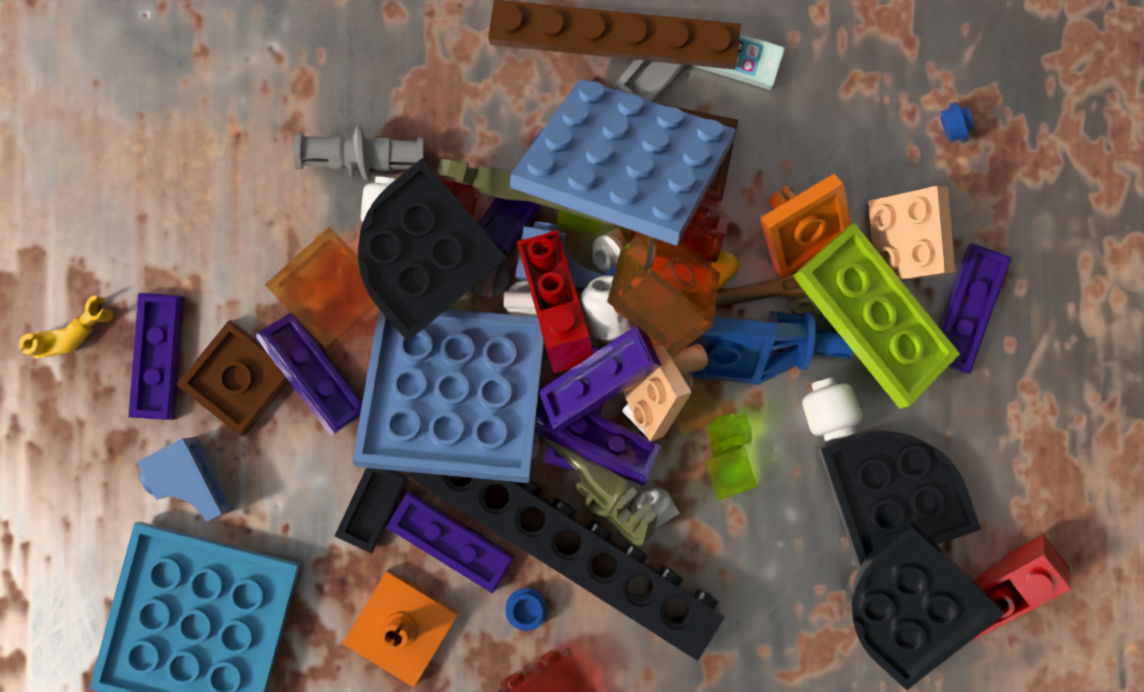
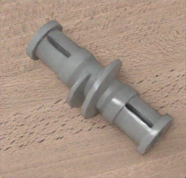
[294,126,424,181]

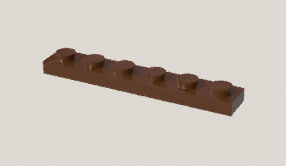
[488,0,741,70]

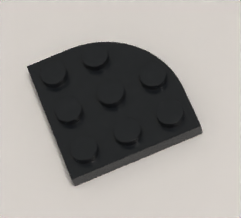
[358,158,507,342]
[817,431,981,569]
[851,520,1005,690]

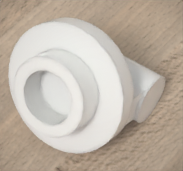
[593,228,638,273]
[504,281,537,317]
[631,488,680,528]

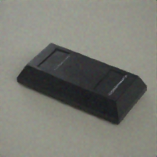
[334,468,408,554]

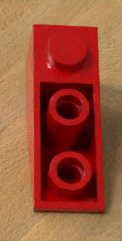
[517,230,594,373]
[967,534,1071,644]

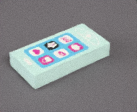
[694,34,785,90]

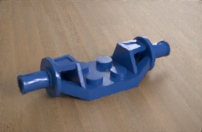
[637,295,853,384]

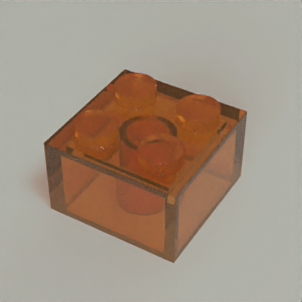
[265,226,376,350]
[607,233,720,355]

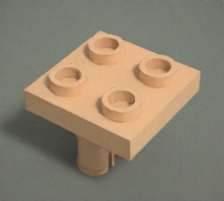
[868,186,955,281]
[621,321,708,441]

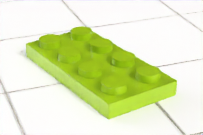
[793,223,960,409]

